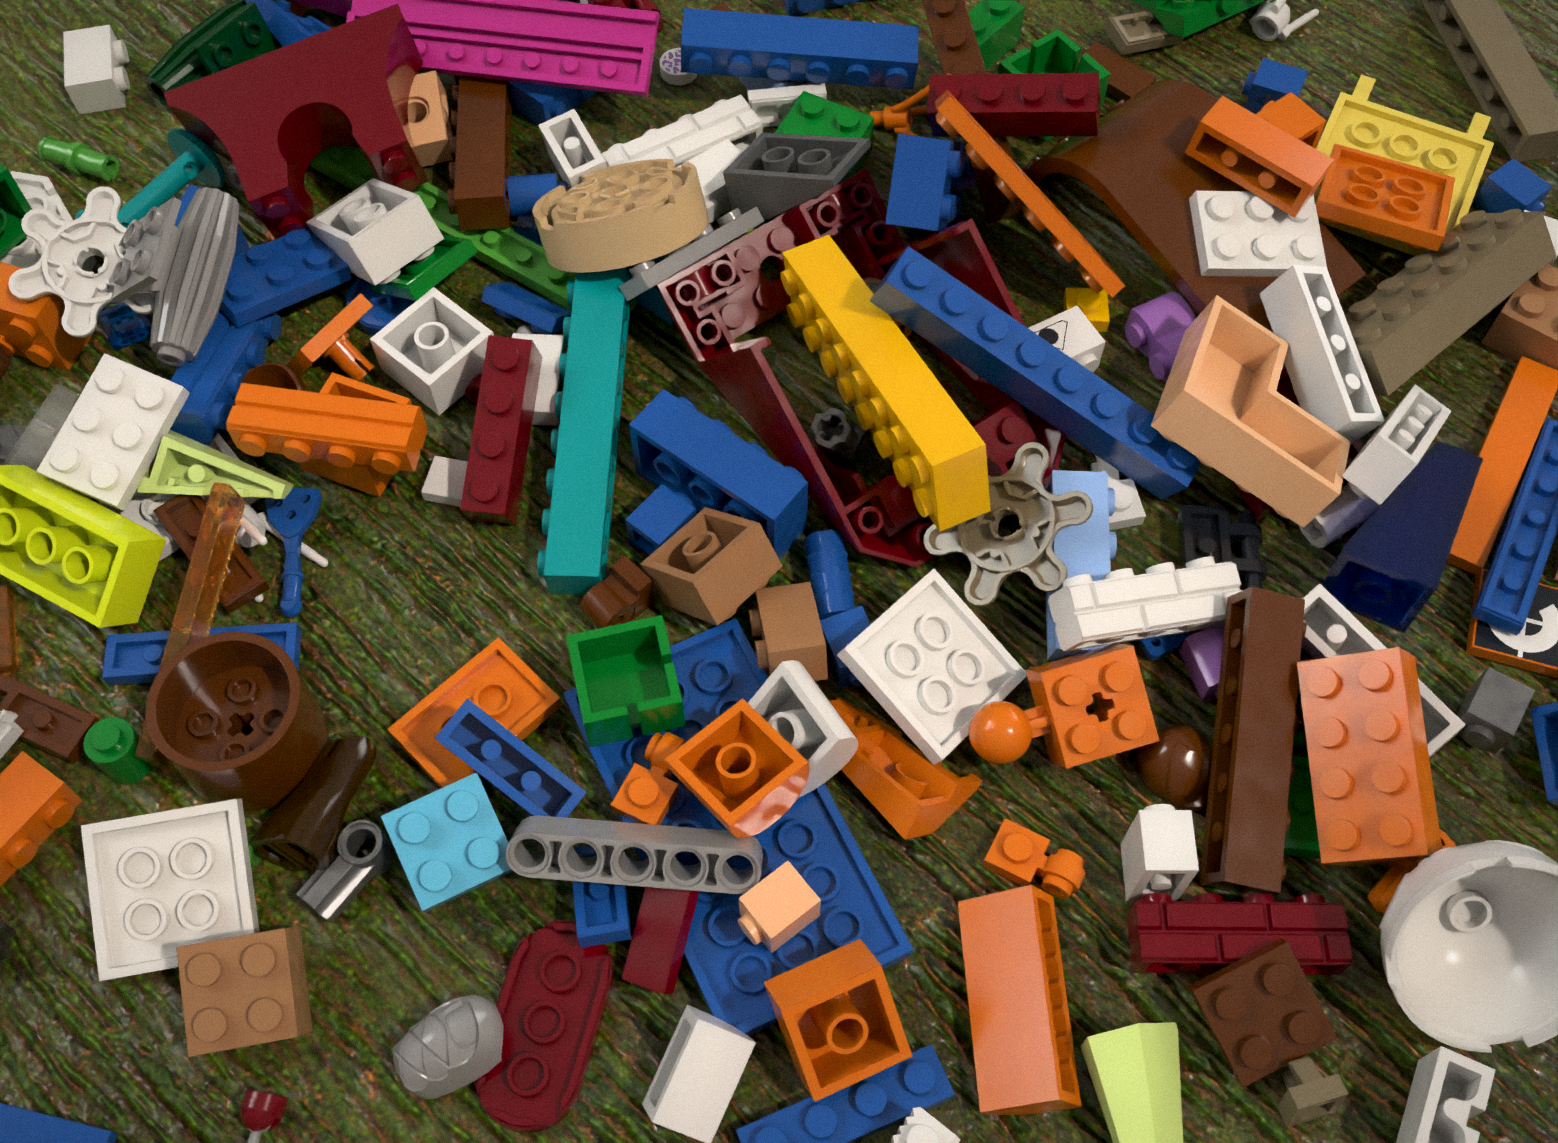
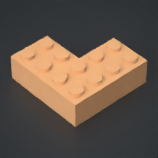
[1151,295,1351,528]

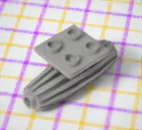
[111,187,240,366]

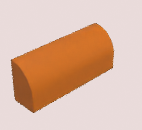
[958,885,1082,1115]

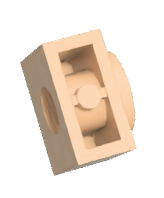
[408,70,454,167]

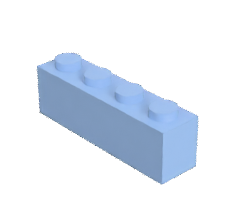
[1044,470,1119,661]

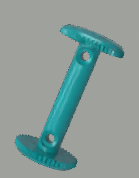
[75,128,225,259]

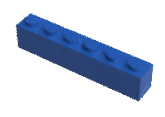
[681,8,919,90]

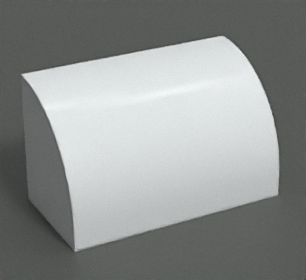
[642,1005,756,1143]

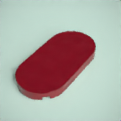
[475,920,614,1133]

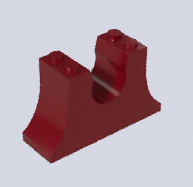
[164,4,428,239]

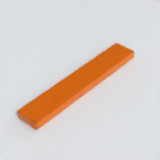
[1434,356,1558,575]

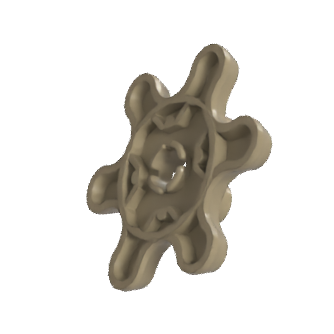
[924,442,1093,607]

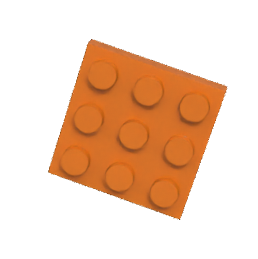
[1315,143,1455,252]

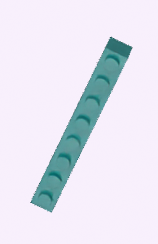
[537,267,631,595]

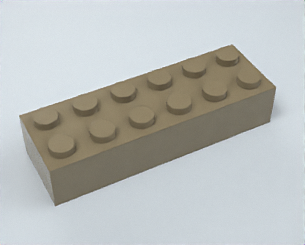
[1345,209,1556,396]

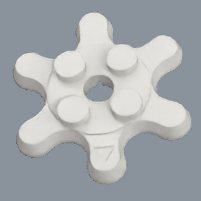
[8,186,155,338]

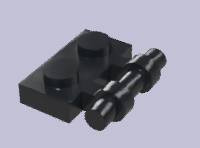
[1178,505,1267,590]

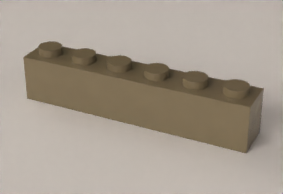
[1421,0,1558,162]

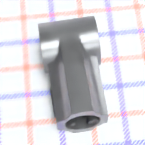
[296,820,395,924]

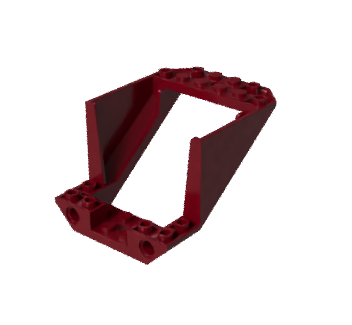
[655,169,1066,568]

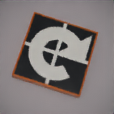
[1466,568,1558,678]

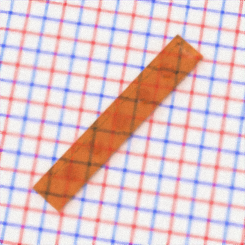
[135,482,246,769]

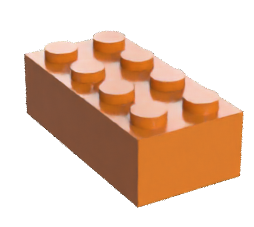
[1297,647,1442,867]

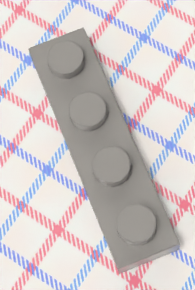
[619,206,765,301]

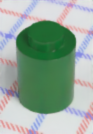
[83,717,154,785]

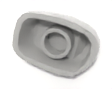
[392,994,503,1100]

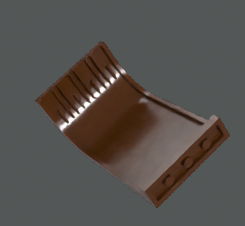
[1022,79,1366,333]

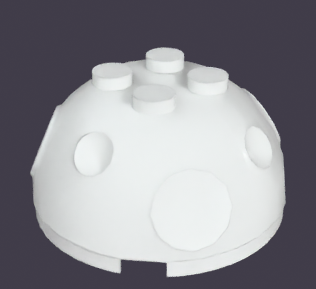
[1379,840,1558,1053]

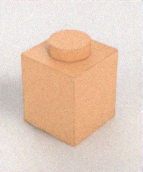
[737,861,821,953]

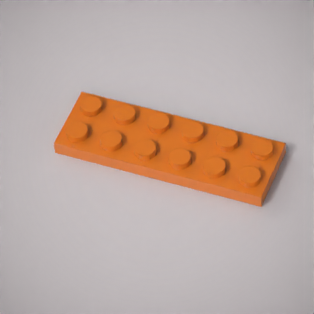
[935,89,1125,298]

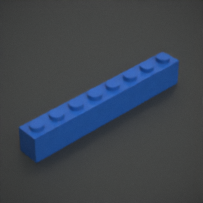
[870,246,1201,500]

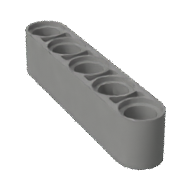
[505,815,763,894]

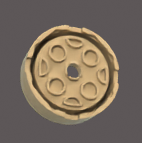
[532,159,709,273]

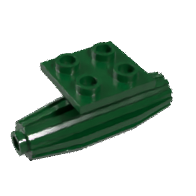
[145,0,279,109]

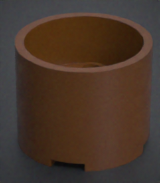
[145,632,329,811]

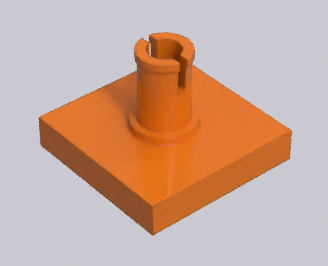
[287,293,376,381]

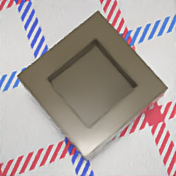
[1277,1056,1348,1127]

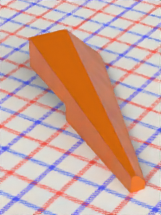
[764,669,982,840]

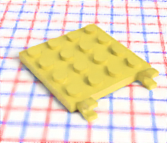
[1314,75,1494,256]

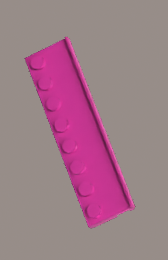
[346,0,661,97]

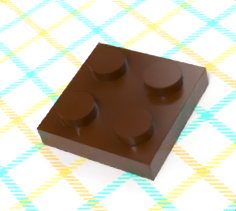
[1188,938,1338,1087]

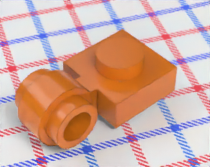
[610,732,687,825]
[982,818,1086,899]

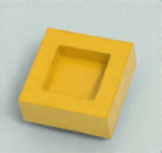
[1063,287,1110,332]

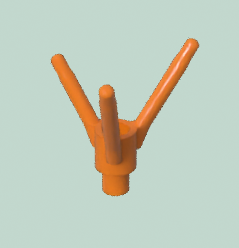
[870,73,951,136]

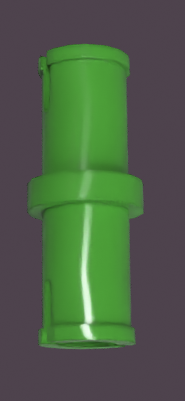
[38,136,120,181]

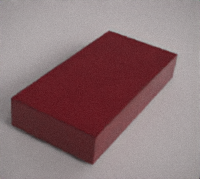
[622,887,699,995]

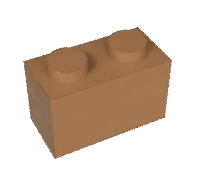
[748,582,828,681]

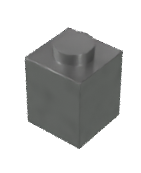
[1457,667,1535,754]

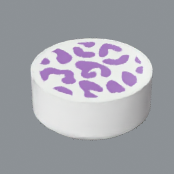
[660,48,697,85]

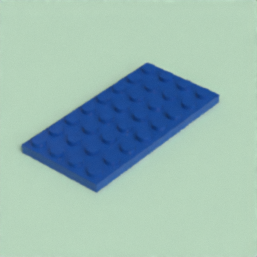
[563,618,914,1036]

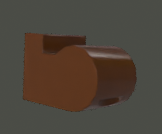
[579,555,655,629]

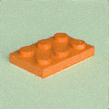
[387,637,563,789]

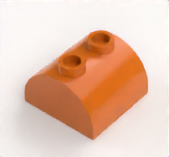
[665,698,809,838]

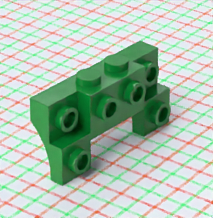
[1130,0,1266,38]

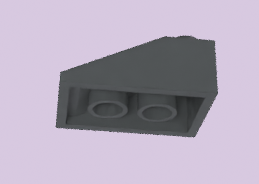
[723,132,871,220]

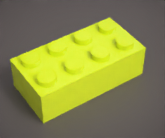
[0,465,166,628]

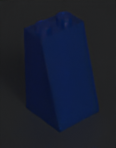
[1321,441,1483,633]

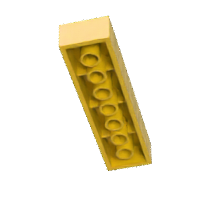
[780,235,991,532]

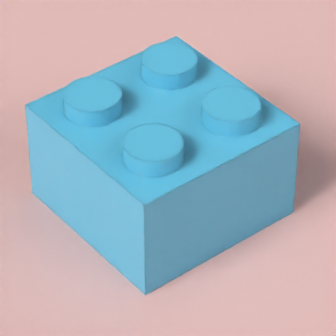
[381,772,513,912]

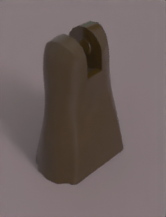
[249,736,377,872]

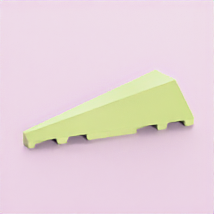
[69,430,293,499]
[1080,1022,1183,1143]

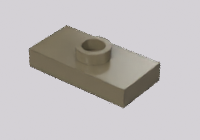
[1103,10,1184,55]

